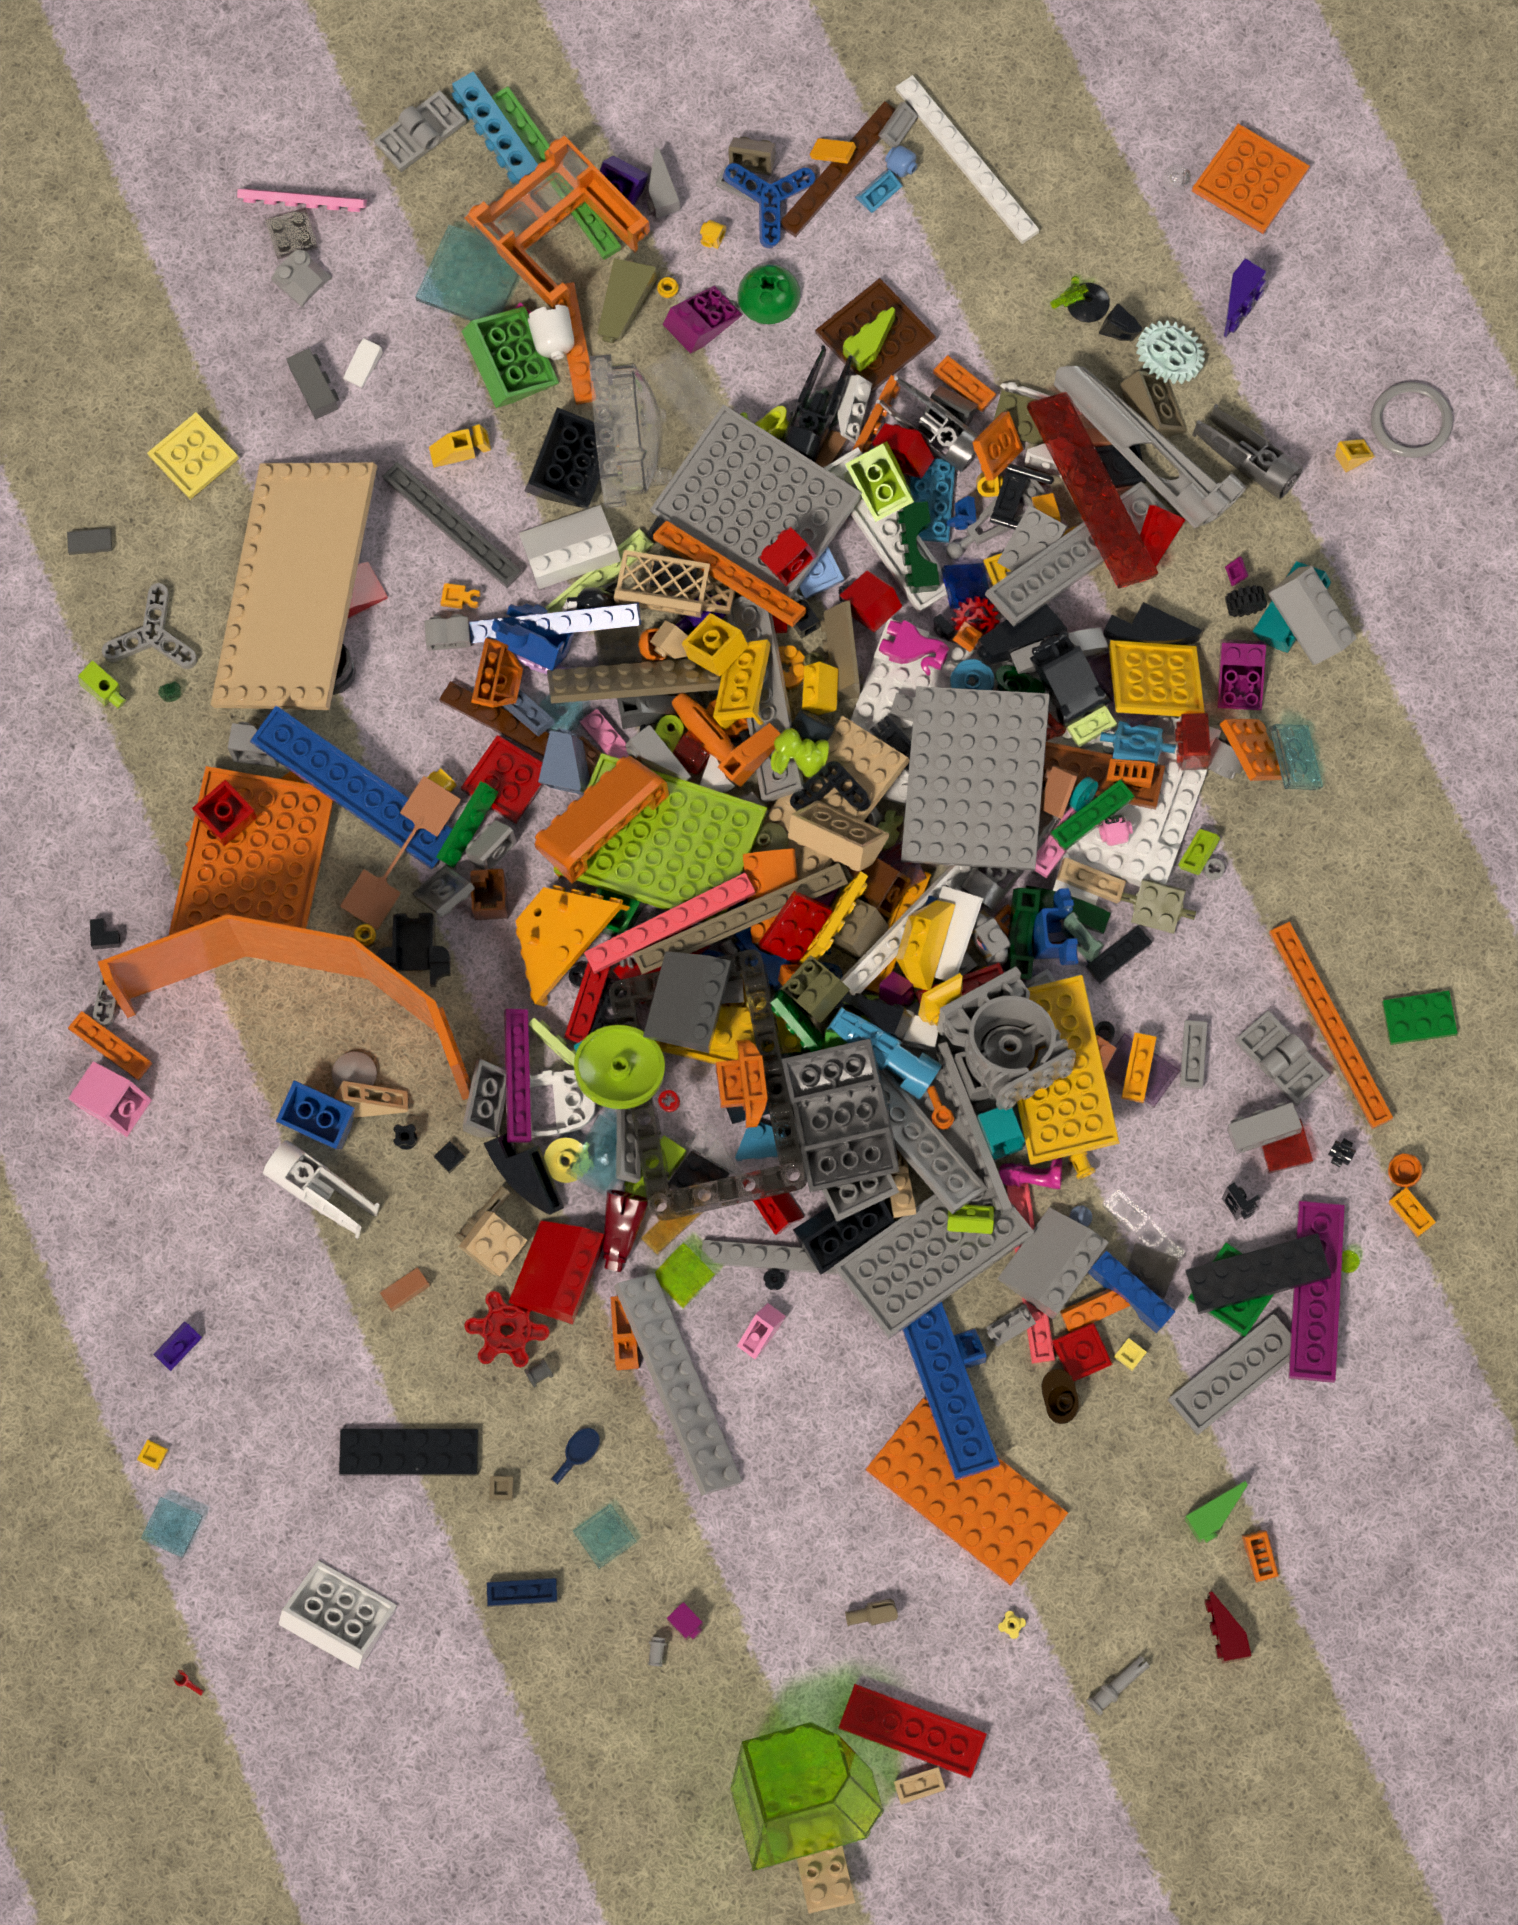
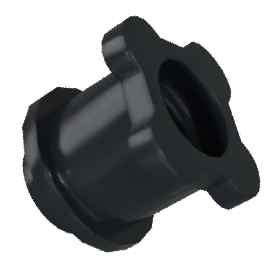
[393,1124,418,1150]

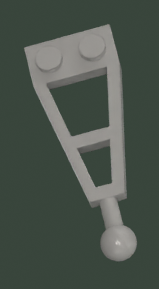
[946,478,1047,559]

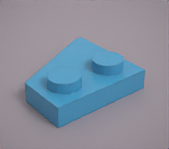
[735,1122,787,1161]

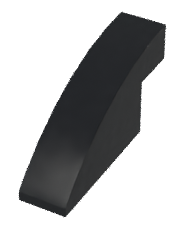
[1103,602,1202,645]
[483,1133,564,1215]

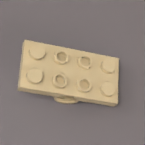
[789,1811,855,1913]

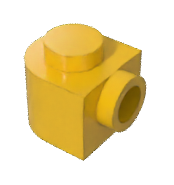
[700,220,726,249]
[976,472,1003,497]
[427,768,457,793]

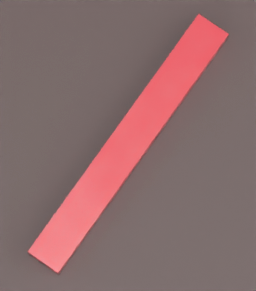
[1005,1183,1055,1364]

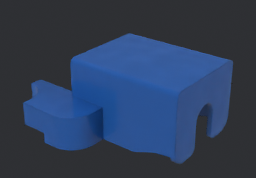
[491,603,574,671]
[1032,888,1078,965]

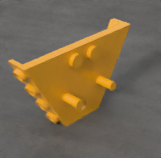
[515,885,630,1007]

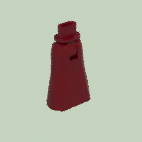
[603,1189,650,1272]

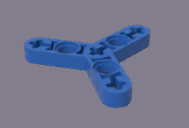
[723,163,815,249]

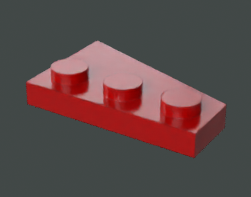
[1130,505,1185,574]

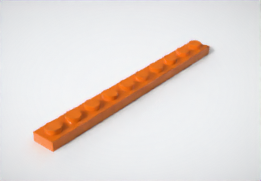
[1269,922,1393,1129]

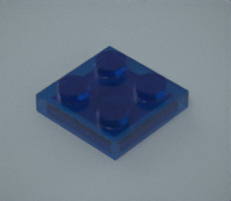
[941,563,992,609]

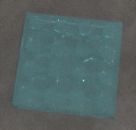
[415,225,519,321]

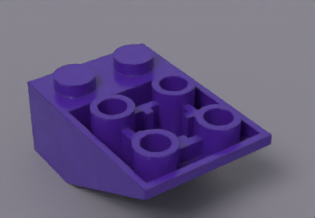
[1224,258,1267,338]

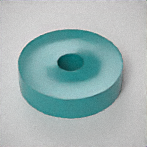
[1069,777,1098,812]

